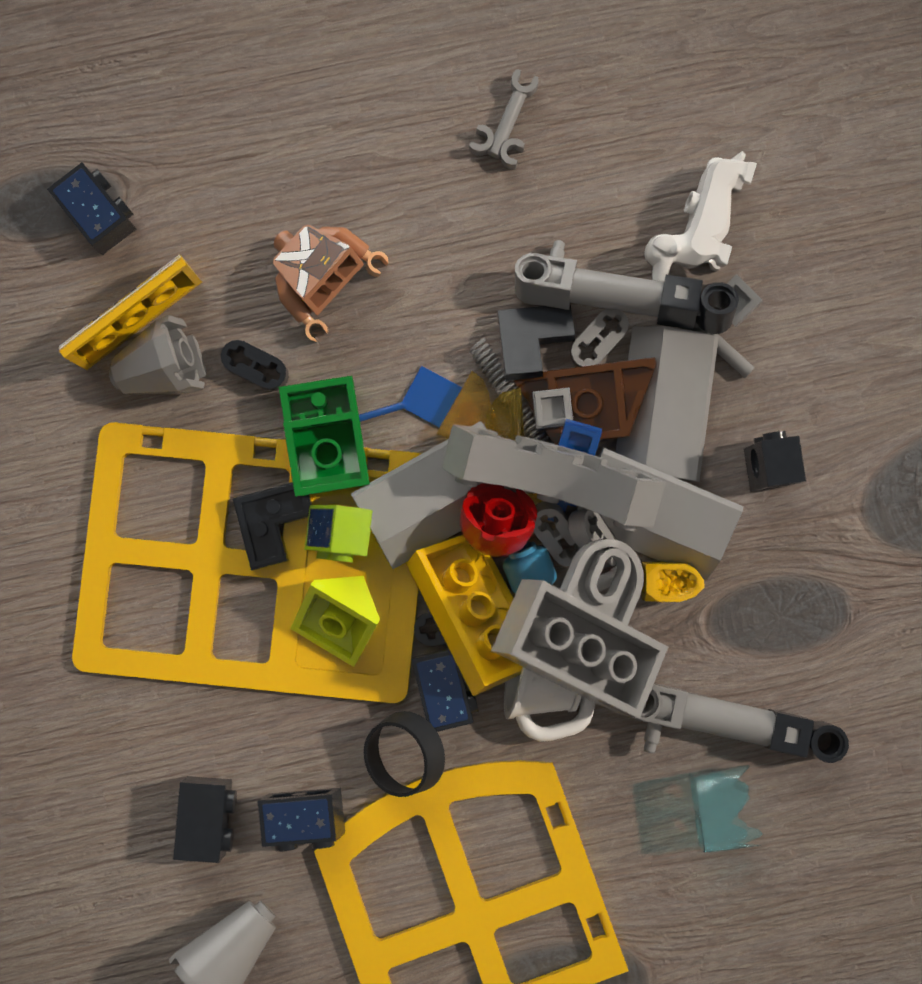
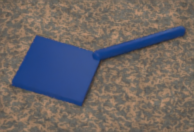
[359,366,462,428]

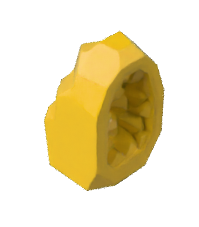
[641,562,704,602]

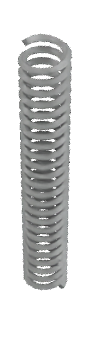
[469,338,552,443]

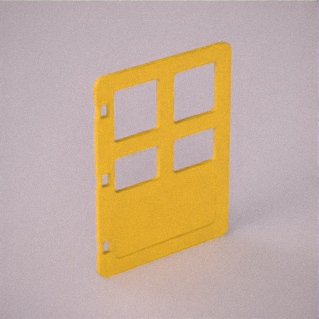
[72,422,421,703]

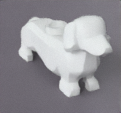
[644,151,757,282]

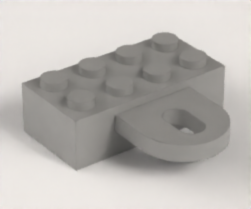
[491,539,668,719]

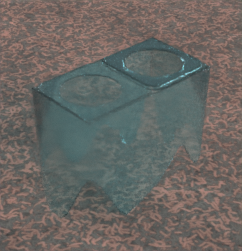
[689,765,763,852]

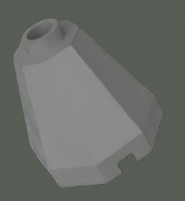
[109,315,206,395]

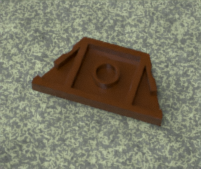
[514,357,656,445]

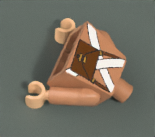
[273,225,389,342]

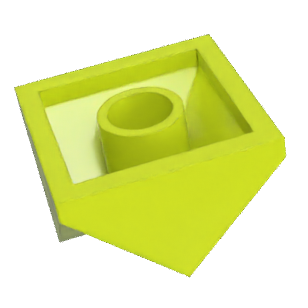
[290,576,380,667]

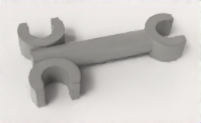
[469,69,538,169]

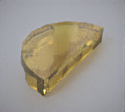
[436,371,491,439]
[485,387,524,441]

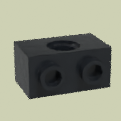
[744,431,806,492]

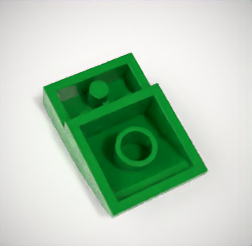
[279,375,370,497]

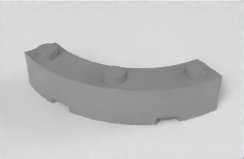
[442,424,666,531]

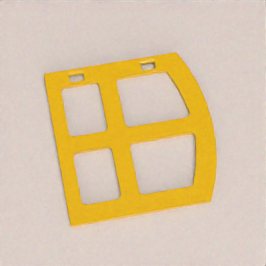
[314,760,629,984]

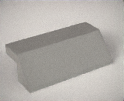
[615,326,719,482]
[351,421,516,569]
[575,448,744,581]

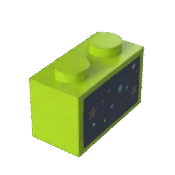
[304,505,373,562]

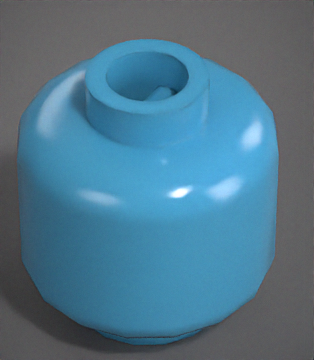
[503,541,557,594]

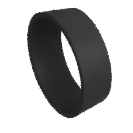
[364,711,445,797]

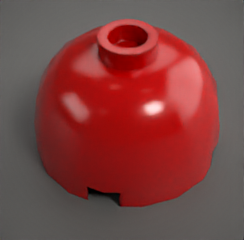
[460,483,538,557]

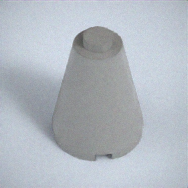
[169,900,276,984]

